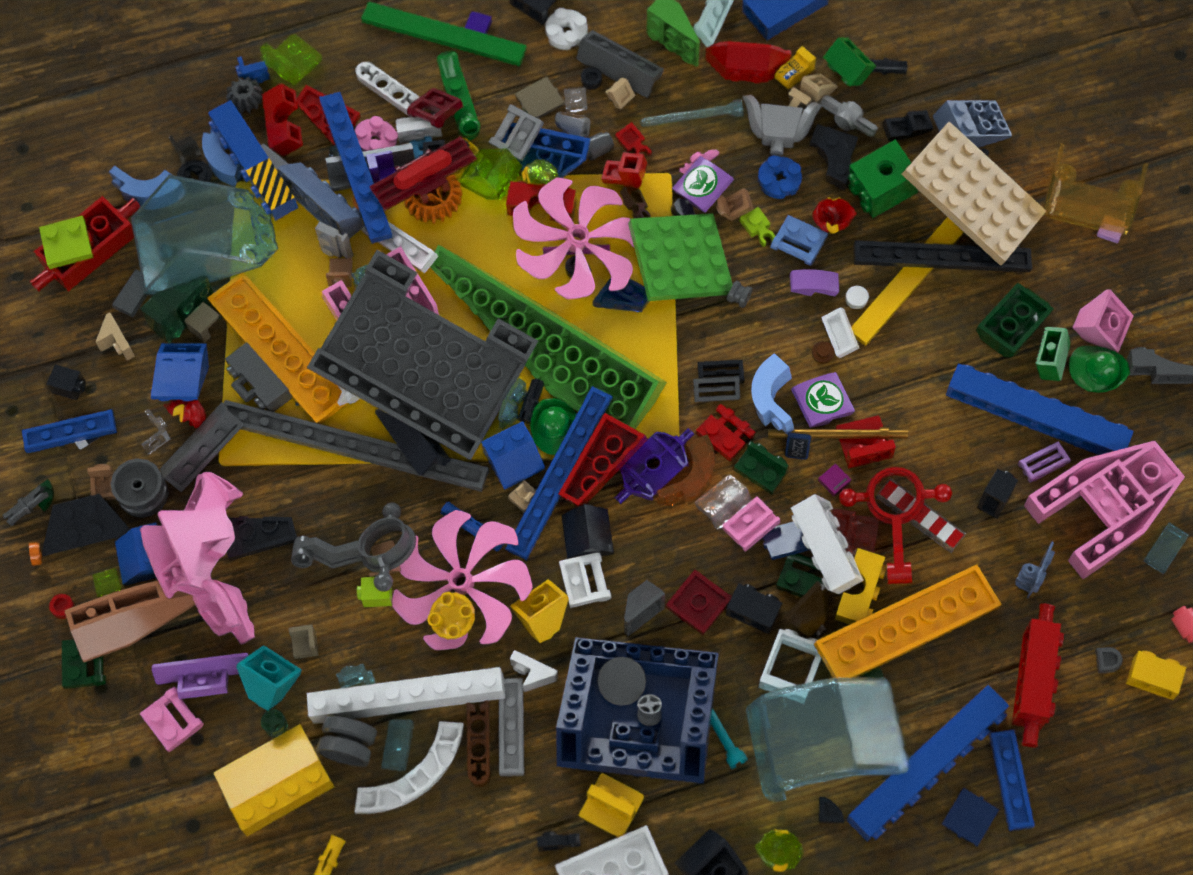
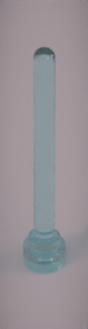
[640,99,744,127]

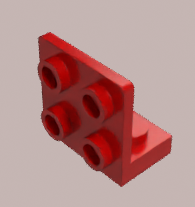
[836,416,896,469]

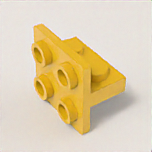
[579,773,644,838]

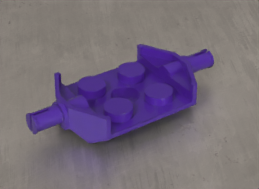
[614,428,694,504]

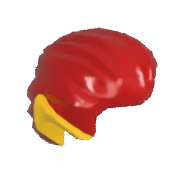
[812,197,857,234]
[163,399,206,428]

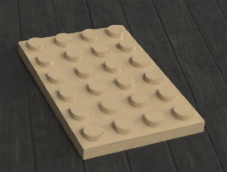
[902,122,1046,266]

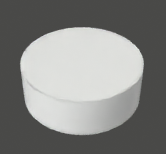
[845,286,869,309]

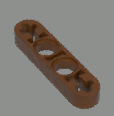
[467,700,491,787]

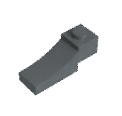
[1126,347,1193,384]

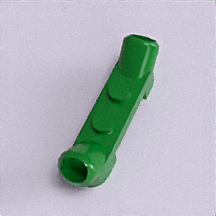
[436,51,481,140]

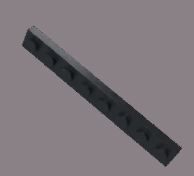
[853,240,1032,272]

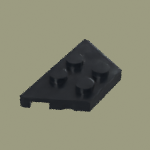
[42,494,131,556]

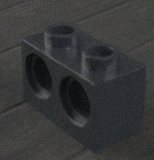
[977,469,1018,519]

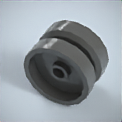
[110,458,169,518]
[316,716,377,766]

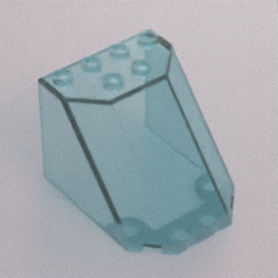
[131,175,278,297]

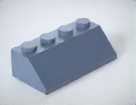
[278,163,363,239]

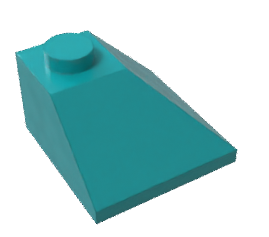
[236,645,302,711]

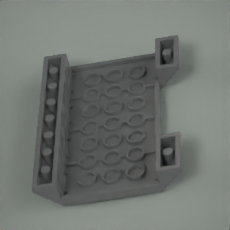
[307,250,538,460]

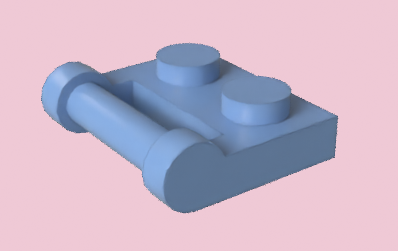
[770,215,828,266]

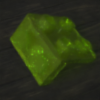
[260,34,322,86]

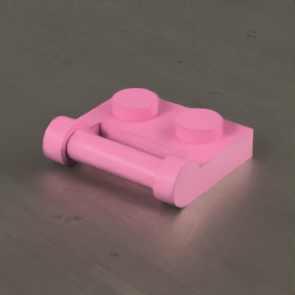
[140,687,204,752]

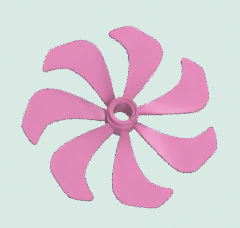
[513,178,634,299]
[392,510,533,650]

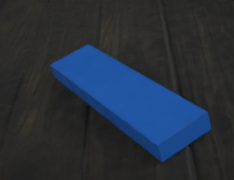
[22,409,117,453]
[989,729,1035,831]

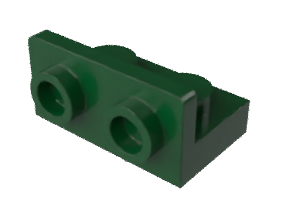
[734,441,789,495]

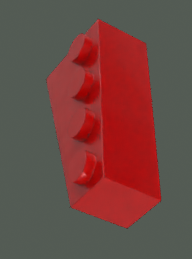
[558,413,648,507]

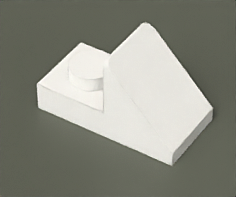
[510,650,558,692]

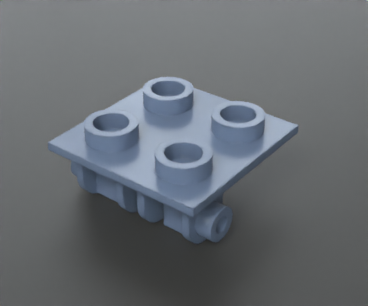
[1015,542,1055,599]

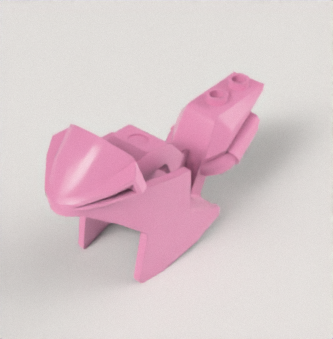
[140,472,255,644]

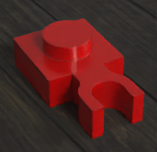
[614,122,652,156]

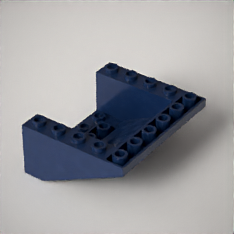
[556,637,718,784]

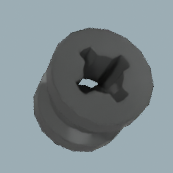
[727,280,753,308]
[638,695,662,726]

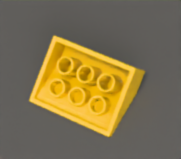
[214,724,334,836]

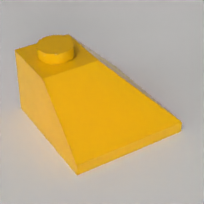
[510,579,569,643]

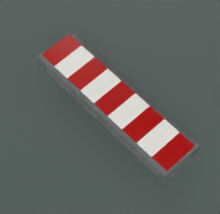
[876,478,966,553]

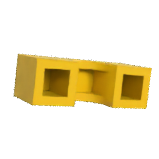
[835,548,887,624]

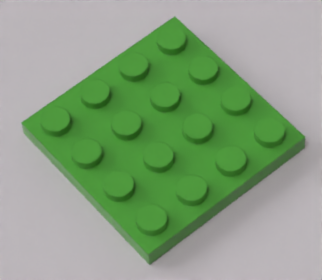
[628,213,733,301]

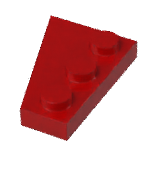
[297,85,361,149]

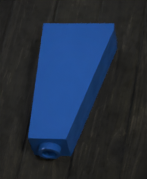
[742,0,828,41]

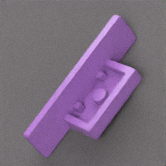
[152,653,249,699]

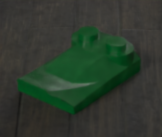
[976,282,1054,358]

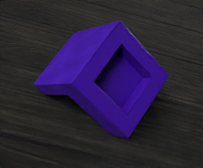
[366,151,395,184]

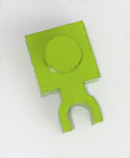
[740,207,775,247]

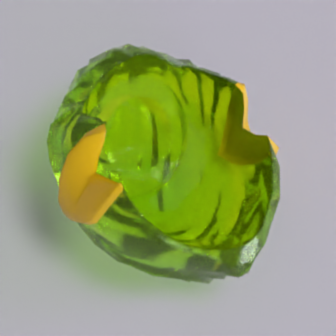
[521,159,559,184]
[755,829,804,872]

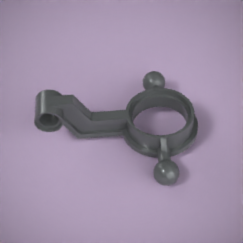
[291,502,416,592]

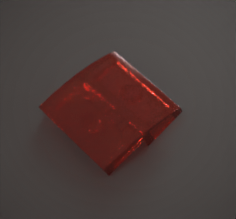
[832,509,880,558]

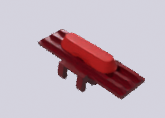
[369,136,477,211]

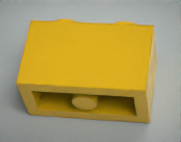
[1126,651,1186,700]

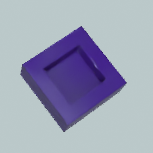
[465,11,492,34]

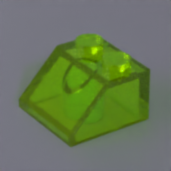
[459,149,523,200]

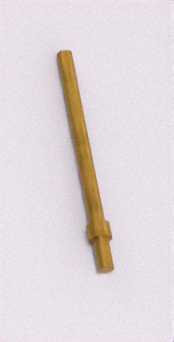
[768,427,908,441]

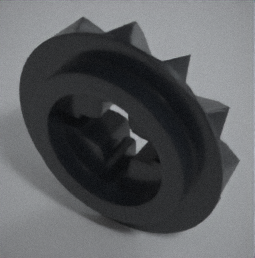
[177,160,212,193]

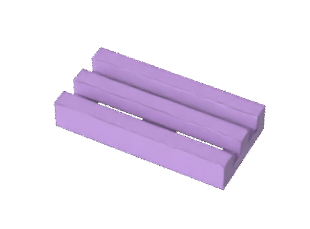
[1018,441,1071,483]

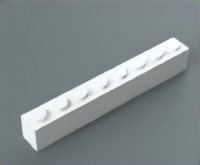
[307,667,506,724]

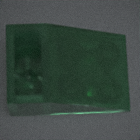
[140,275,214,343]

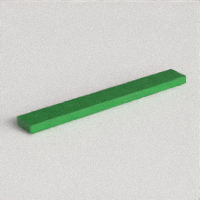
[361,1,527,67]

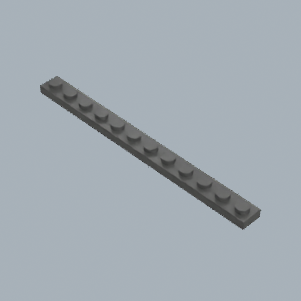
[224,400,489,492]

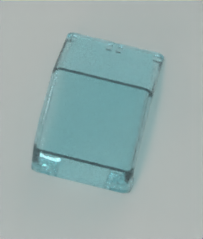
[746,677,910,802]

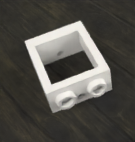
[758,629,821,705]

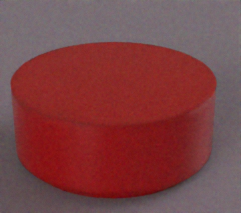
[49,594,75,619]

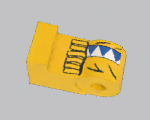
[775,46,816,89]

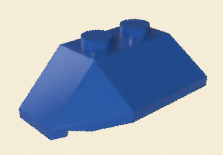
[502,122,591,178]

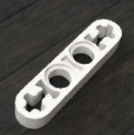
[356,62,425,117]

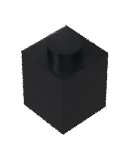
[46,364,86,400]

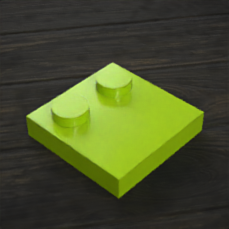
[39,216,94,269]

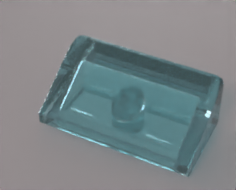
[381,719,414,771]

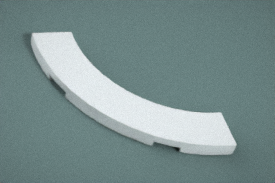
[355,721,464,814]

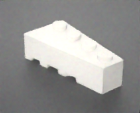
[791,494,863,594]

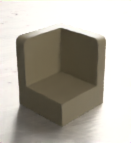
[184,302,219,343]
[289,624,319,659]

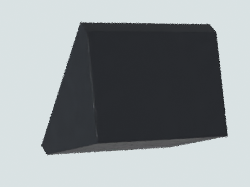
[562,504,614,559]

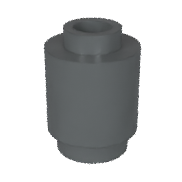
[586,132,614,160]

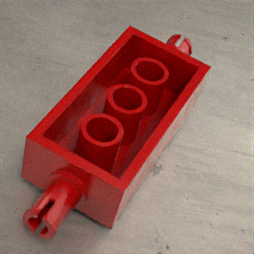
[29,196,142,292]
[1011,603,1064,748]

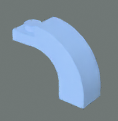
[751,353,794,435]

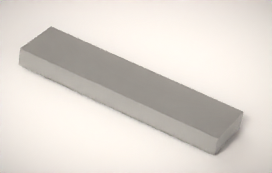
[499,678,524,776]

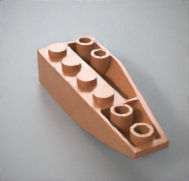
[65,580,195,662]

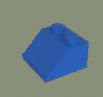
[481,421,545,490]
[115,522,158,586]

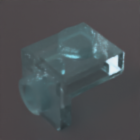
[336,664,376,688]

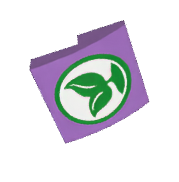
[672,156,734,213]
[791,372,855,428]

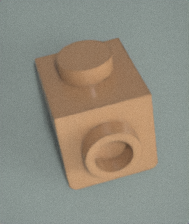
[716,188,754,221]
[87,464,116,501]

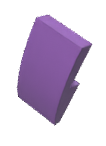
[790,270,839,296]

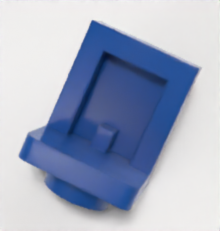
[235,57,270,83]

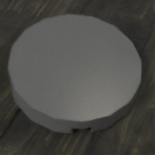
[597,657,646,706]

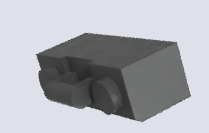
[225,342,292,412]

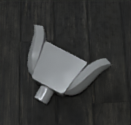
[742,95,823,156]

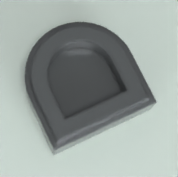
[1095,647,1123,673]

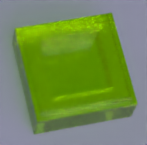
[92,568,122,598]

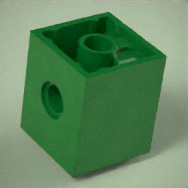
[848,140,918,218]

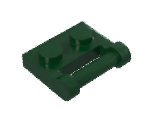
[776,553,824,598]
[62,639,106,689]

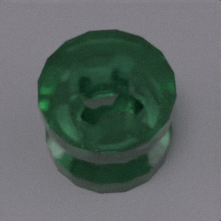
[261,709,288,738]

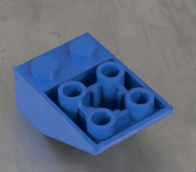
[151,343,209,401]

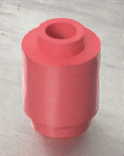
[1171,606,1193,643]

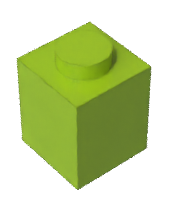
[357,577,392,608]

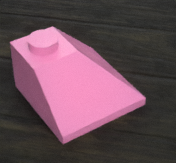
[1073,289,1134,353]

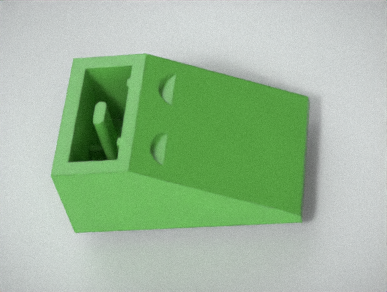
[647,0,700,67]

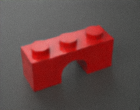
[262,83,303,156]
[506,181,576,221]

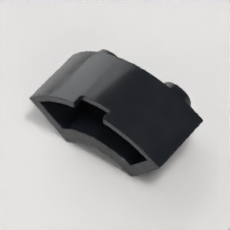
[817,127,851,191]

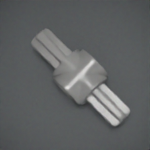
[820,95,878,137]

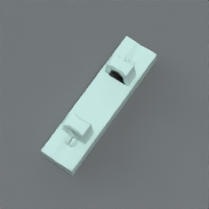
[693,0,733,47]

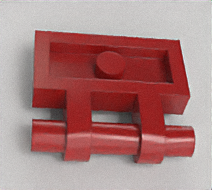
[696,404,756,462]

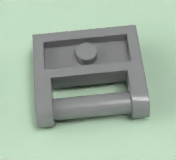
[488,104,544,161]

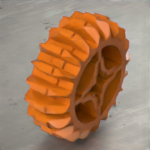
[404,174,462,224]

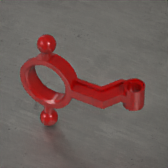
[839,467,952,584]

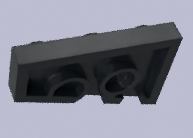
[227,516,297,561]

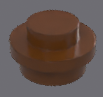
[812,342,835,364]

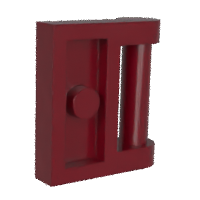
[407,87,463,128]

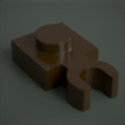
[620,186,651,219]

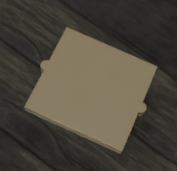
[515,77,565,119]

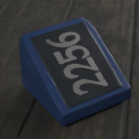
[785,432,811,460]

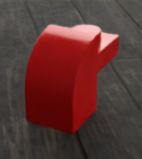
[601,152,648,188]

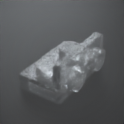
[695,474,752,530]

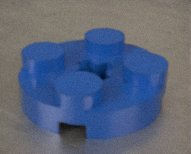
[758,155,802,199]

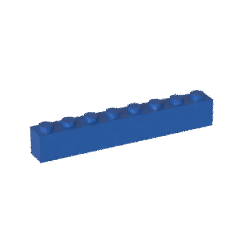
[945,363,1134,455]
[847,685,1009,842]

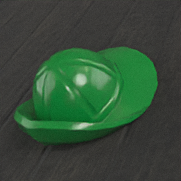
[1069,346,1130,393]
[530,398,577,455]

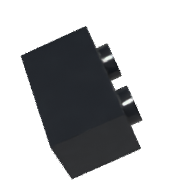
[726,583,782,634]

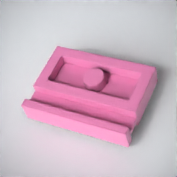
[722,497,780,552]

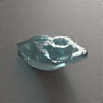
[498,378,527,429]

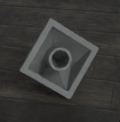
[624,580,665,637]

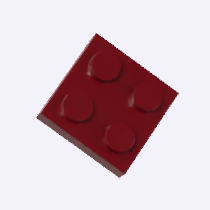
[666,569,732,636]

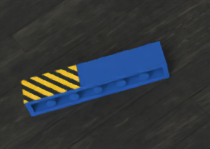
[208,100,298,221]

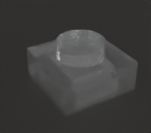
[564,88,587,112]

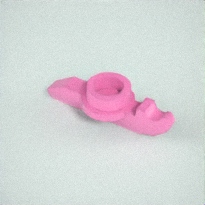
[680,150,719,174]

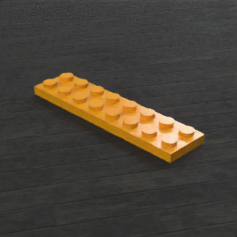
[207,272,348,424]
[814,564,1002,686]

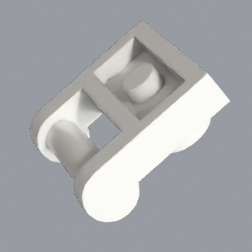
[559,553,612,608]

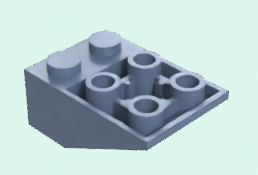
[933,100,1012,147]

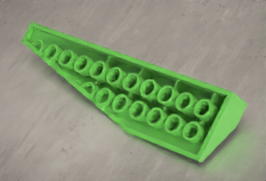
[430,245,667,429]

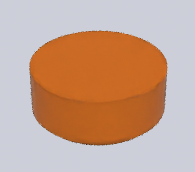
[29,542,42,566]

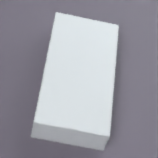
[821,307,859,358]

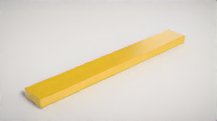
[851,217,965,346]

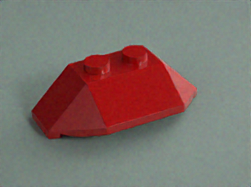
[705,41,792,83]

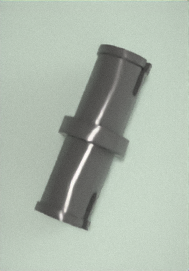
[3,485,49,526]

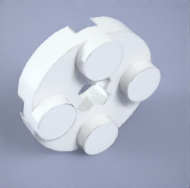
[545,8,588,50]

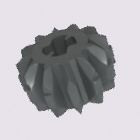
[226,77,263,114]

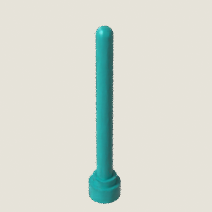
[711,709,748,769]

